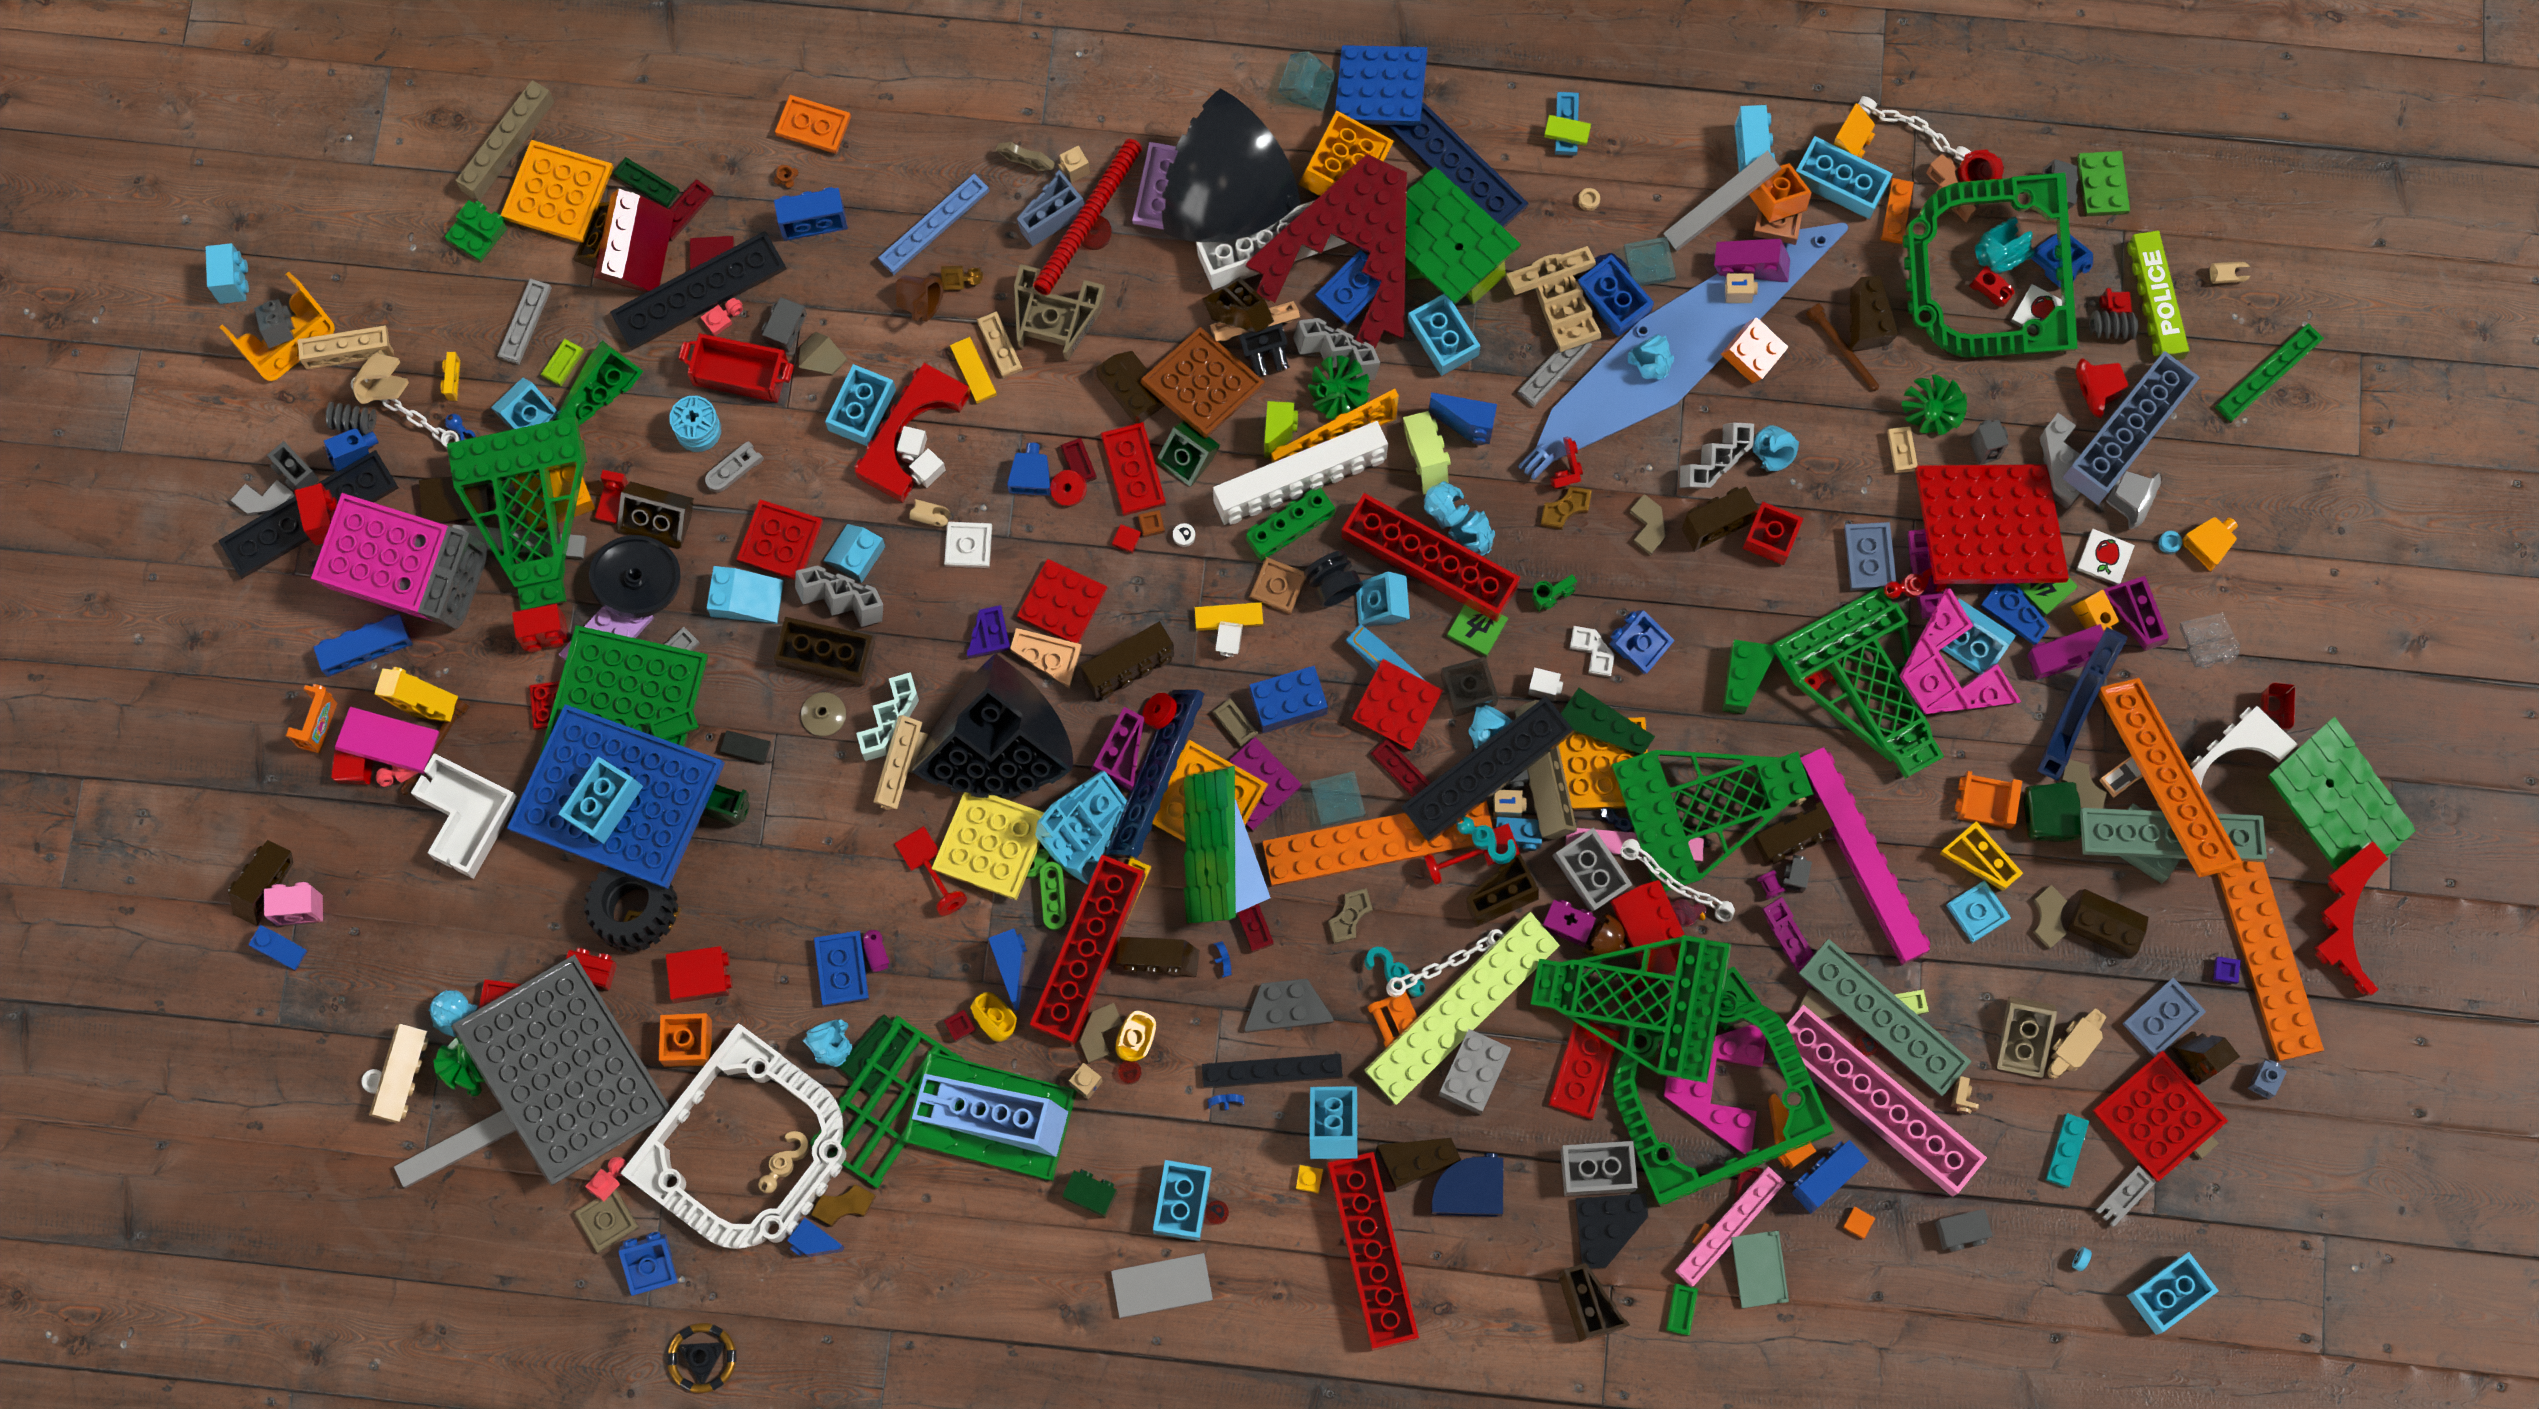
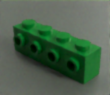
[1246,487,1335,562]

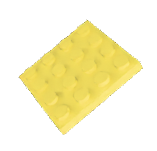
[932,792,1044,900]

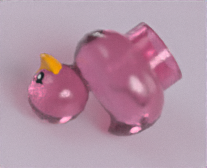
[1672,899,1707,927]

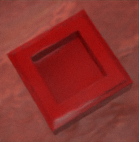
[1112,524,1141,554]

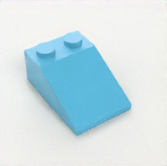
[707,566,784,624]

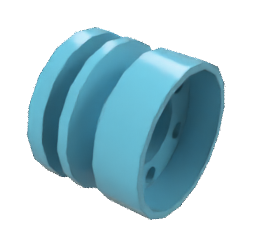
[670,396,721,452]

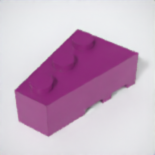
[1714,239,1790,282]
[2103,576,2169,651]
[2027,624,2104,680]
[1090,707,1144,792]

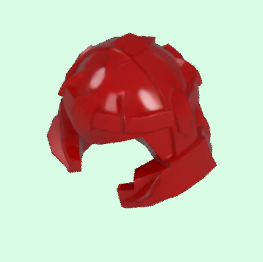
[1957,149,2004,182]

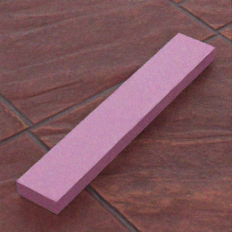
[1565,828,1704,863]
[1675,1167,1786,1287]

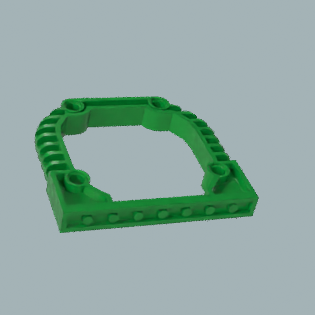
[1903,173,2078,358]
[1613,993,1835,1207]

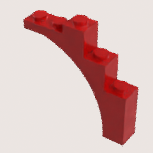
[2314,841,2388,996]

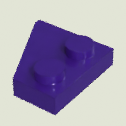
[967,605,1010,659]

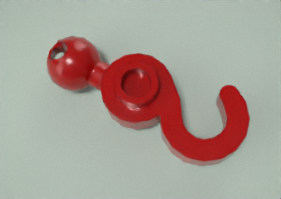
[1884,568,1947,599]

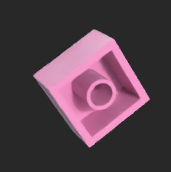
[264,882,323,926]

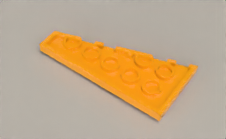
[1271,389,1399,463]

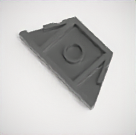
[1245,979,1334,1033]

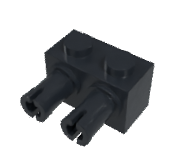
[1239,323,1290,377]

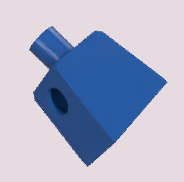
[324,428,379,472]
[1007,443,1051,496]

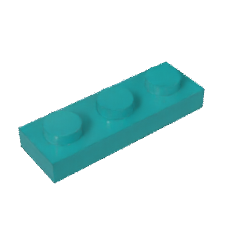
[2045,1113,2089,1188]

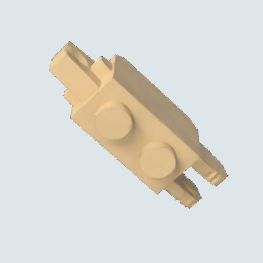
[2046,1008,2106,1079]

